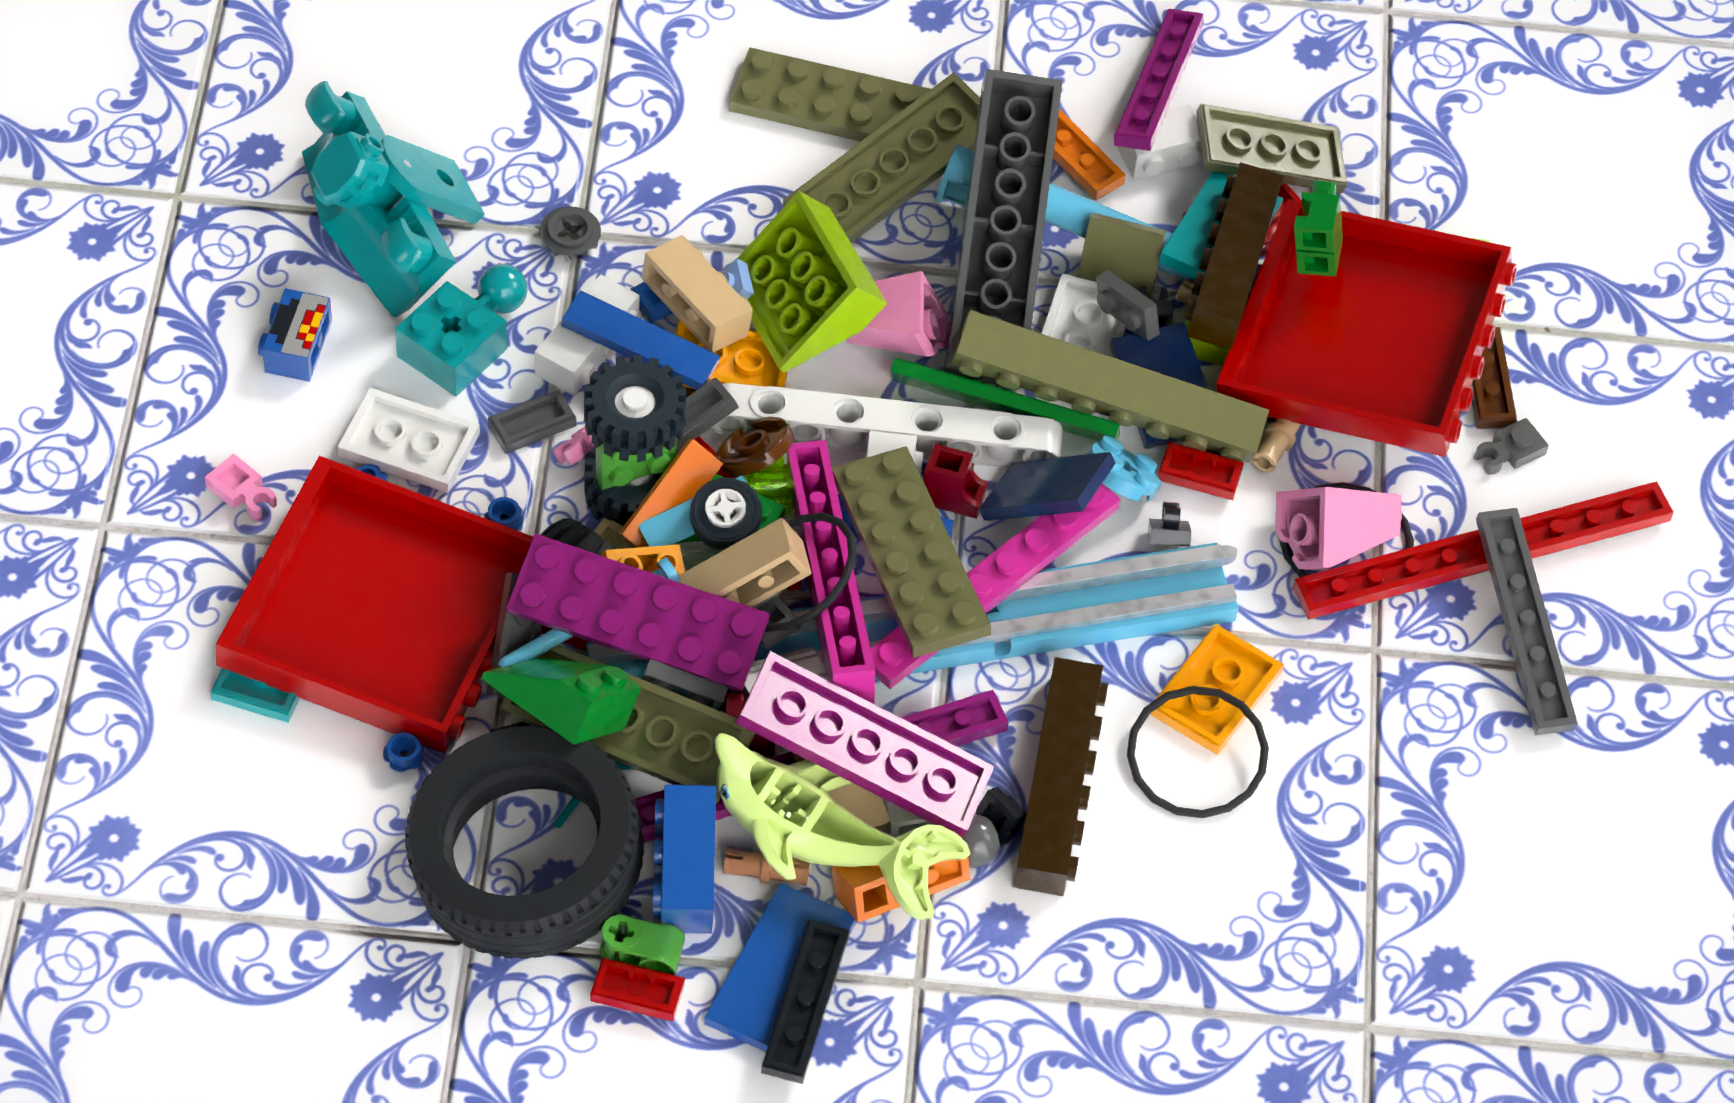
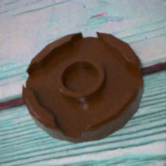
[717,416,793,477]

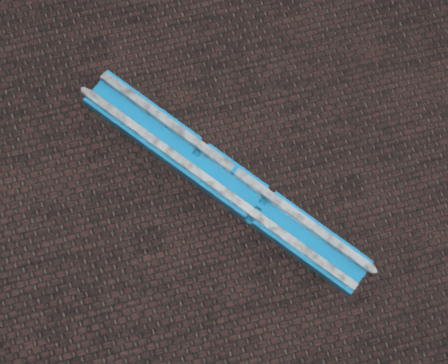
[586,542,1238,704]

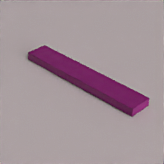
[1114,9,1204,151]

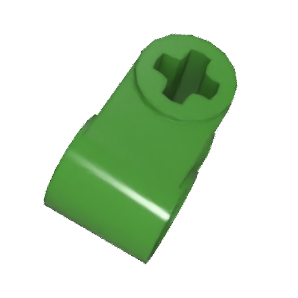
[600,915,685,975]

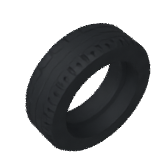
[405,726,644,959]

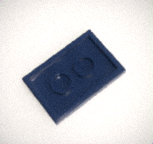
[1109,322,1208,449]
[978,452,1116,521]

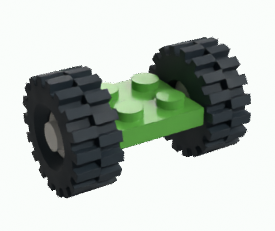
[584,355,687,526]

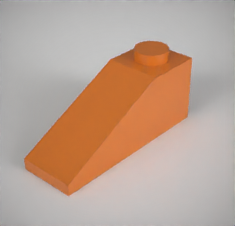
[831,857,971,923]

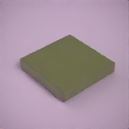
[1077,213,1167,299]

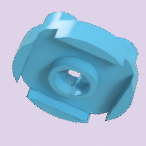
[1087,436,1161,502]

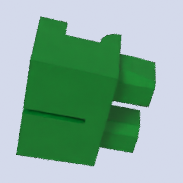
[1294,181,1343,277]

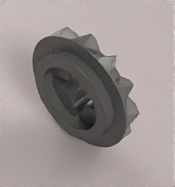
[540,206,601,260]

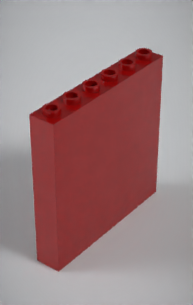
[1216,199,1517,457]
[215,455,533,754]

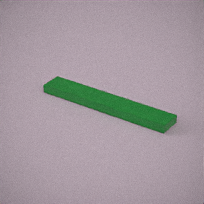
[890,358,1120,442]

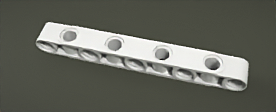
[711,383,1063,467]

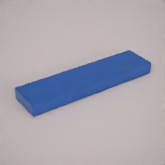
[561,290,720,390]

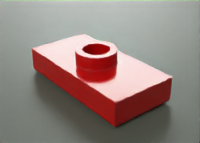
[1158,442,1244,501]
[590,957,685,1022]

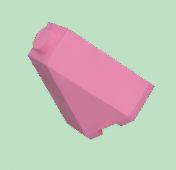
[846,271,949,357]
[1275,487,1402,570]

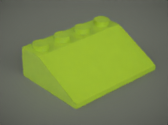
[737,191,888,373]

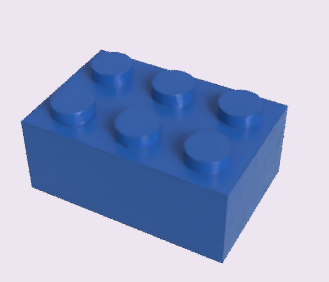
[653,785,716,934]

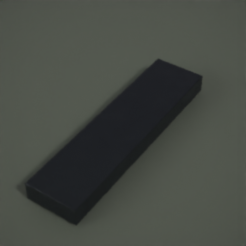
[761,919,850,1084]

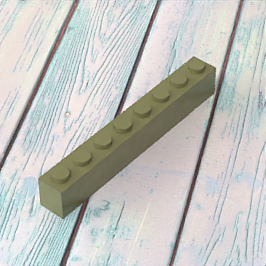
[951,310,1269,463]

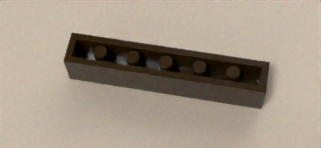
[1184,162,1284,350]
[1014,657,1109,896]

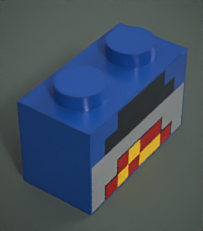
[258,288,332,382]

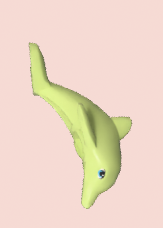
[715,733,970,920]

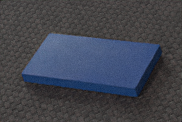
[704,883,856,1052]

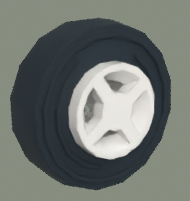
[690,478,762,550]

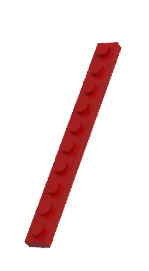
[1292,481,1674,620]

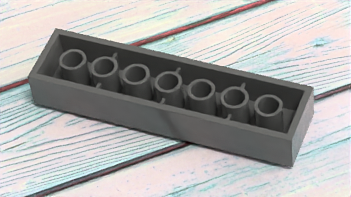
[944,69,1063,384]

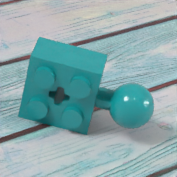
[395,264,528,397]

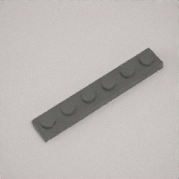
[1476,508,1578,736]

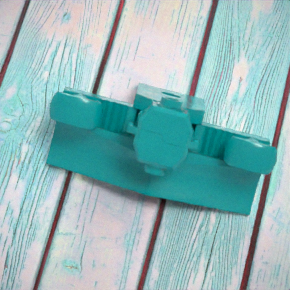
[302,81,485,318]

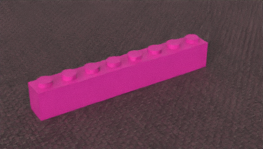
[786,440,875,704]

